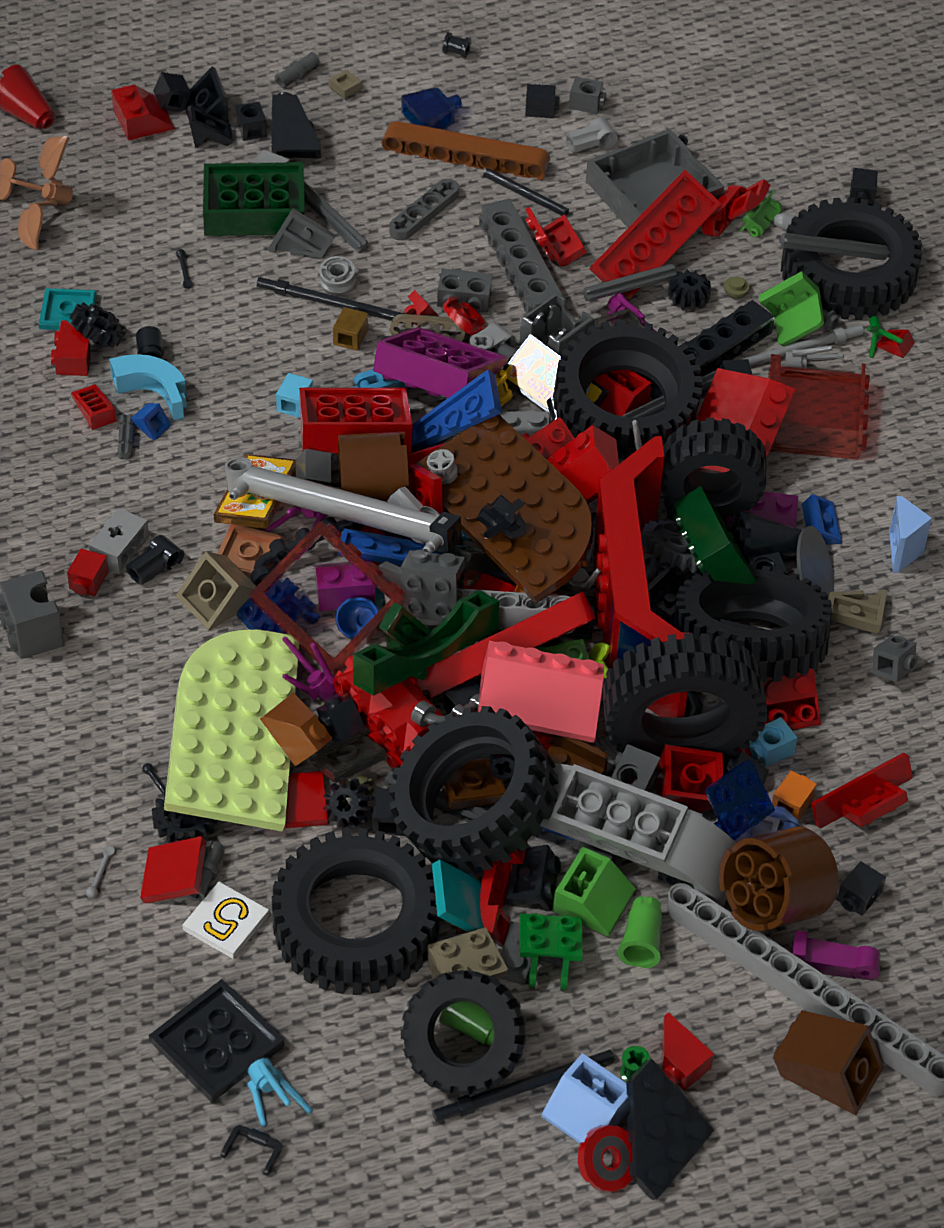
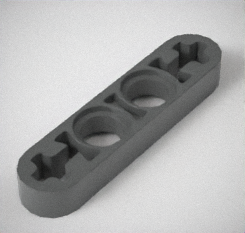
[389,179,459,241]

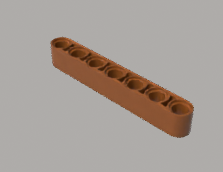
[381,121,550,180]

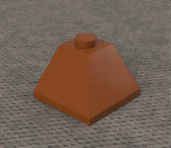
[260,692,333,766]

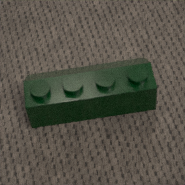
[673,486,756,584]

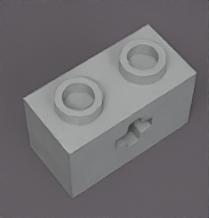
[88,508,149,574]

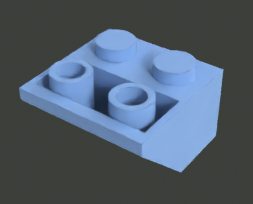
[542,1053,630,1144]

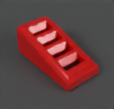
[71,384,117,430]

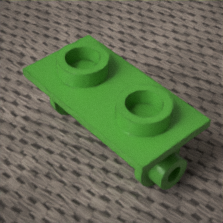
[739,190,782,237]

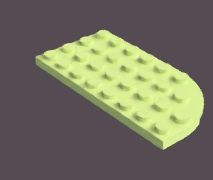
[164,630,300,831]

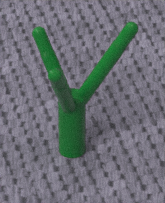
[867,316,903,358]

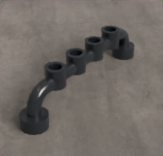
[250,517,395,590]

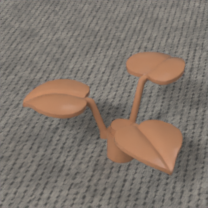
[0,136,73,250]

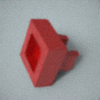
[404,290,439,325]

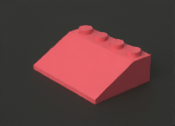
[478,640,604,743]

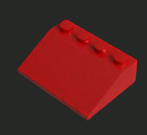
[696,368,795,473]
[299,388,412,455]

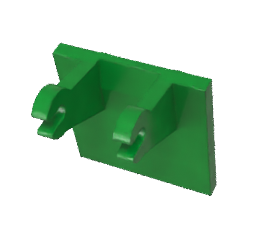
[519,913,583,991]

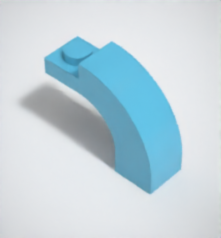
[109,355,187,420]

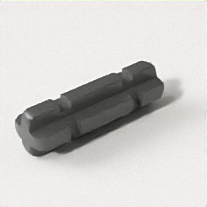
[117,414,135,459]

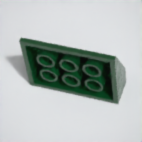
[203,162,305,236]

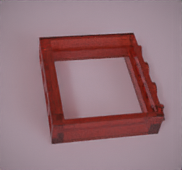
[249,521,404,676]

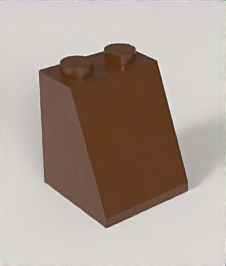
[773,1010,884,1115]

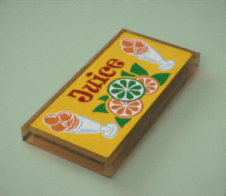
[214,454,296,529]

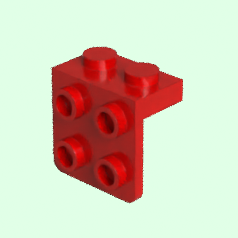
[525,207,587,267]

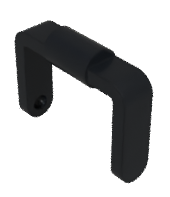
[220,1125,282,1177]

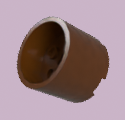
[338,432,409,502]
[719,827,839,931]

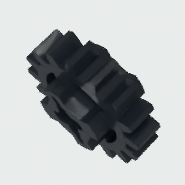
[69,302,126,348]
[152,791,218,843]

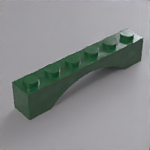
[353,590,500,696]

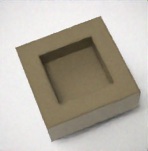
[329,69,362,99]

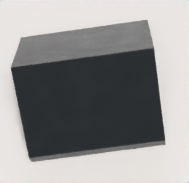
[185,66,229,123]

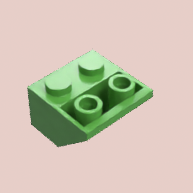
[553,847,635,937]

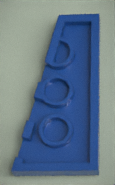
[411,370,502,451]

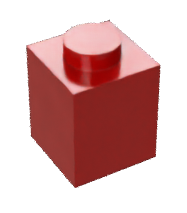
[67,548,109,596]

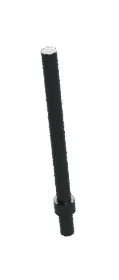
[256,277,405,323]
[432,1049,614,1122]

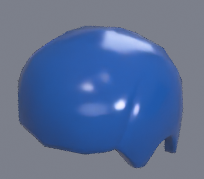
[335,597,382,640]

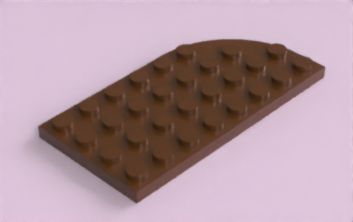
[415,414,593,604]

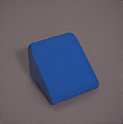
[131,403,171,441]

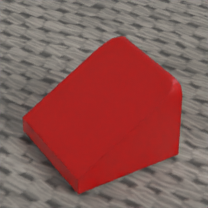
[876,329,915,358]

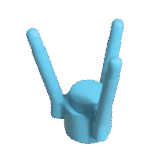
[247,1058,312,1127]

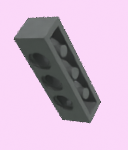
[575,744,661,864]

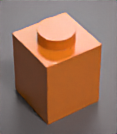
[771,770,817,821]

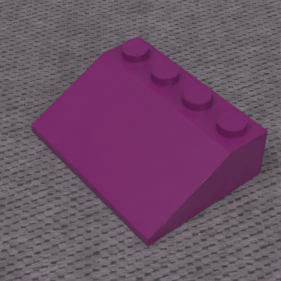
[373,327,508,398]

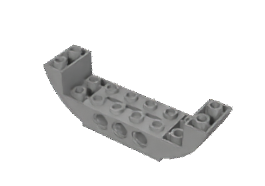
[540,763,736,907]

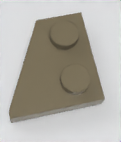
[828,589,888,634]

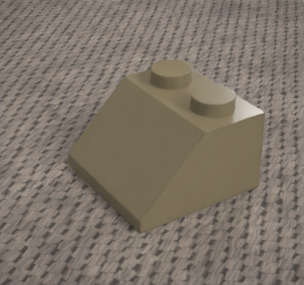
[175,551,259,630]

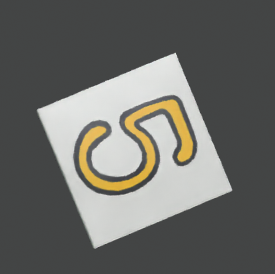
[182,882,269,959]

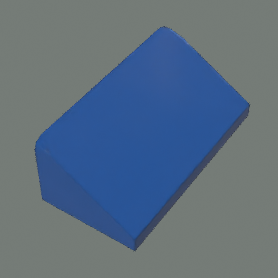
[801,494,842,545]

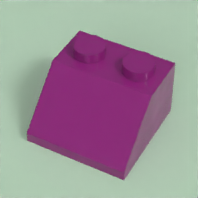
[313,560,375,611]

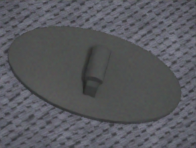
[793,526,834,596]

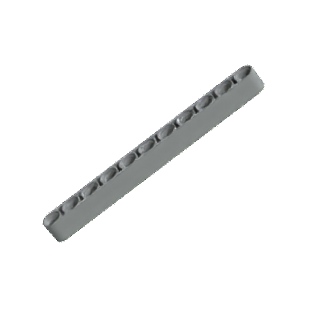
[667,883,944,1096]

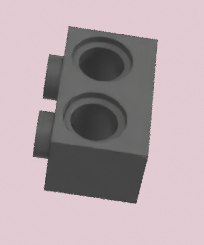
[437,268,493,312]

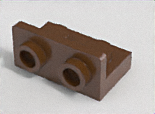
[547,734,608,775]

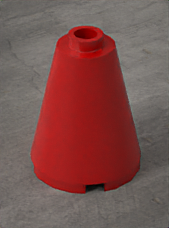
[0,64,55,130]

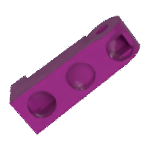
[791,930,881,981]

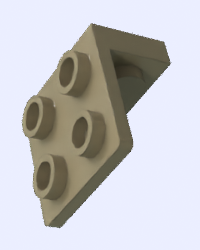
[427,927,508,979]

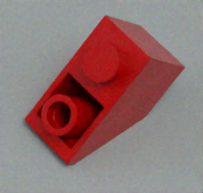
[51,320,91,376]

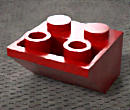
[594,370,651,416]
[763,668,821,730]

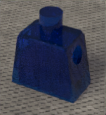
[401,87,462,130]

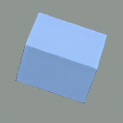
[889,496,932,573]

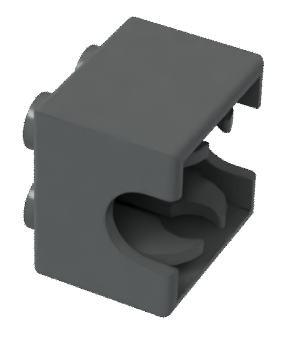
[519,293,595,356]
[0,571,64,658]

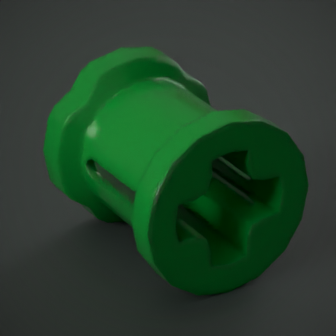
[620,1046,650,1083]

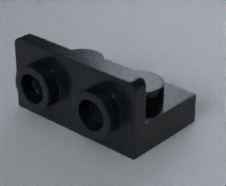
[506,844,561,911]

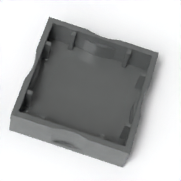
[586,129,724,228]

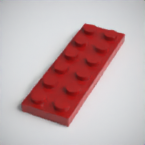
[589,170,722,301]

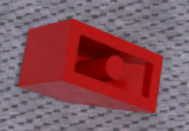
[662,1012,714,1091]

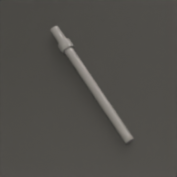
[719,324,864,369]

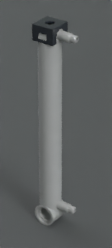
[225,457,462,554]

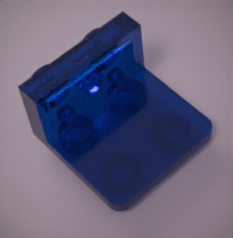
[237,573,321,634]
[705,761,776,841]

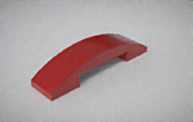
[480,840,528,947]

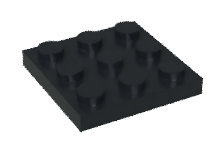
[149,979,285,1103]

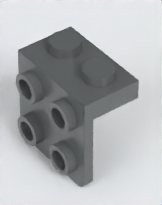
[400,550,465,621]

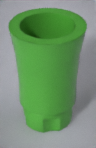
[617,896,662,968]
[439,1001,494,1046]

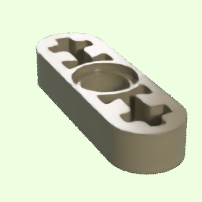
[390,314,465,341]

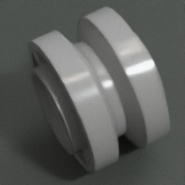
[319,256,356,296]

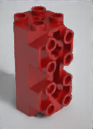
[333,655,443,769]

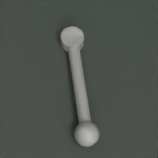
[86,846,115,898]

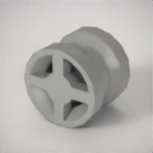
[427,449,458,485]

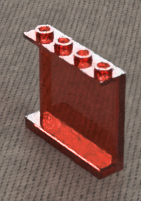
[768,354,870,460]

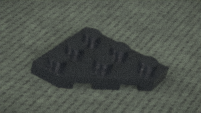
[626,1058,715,1200]

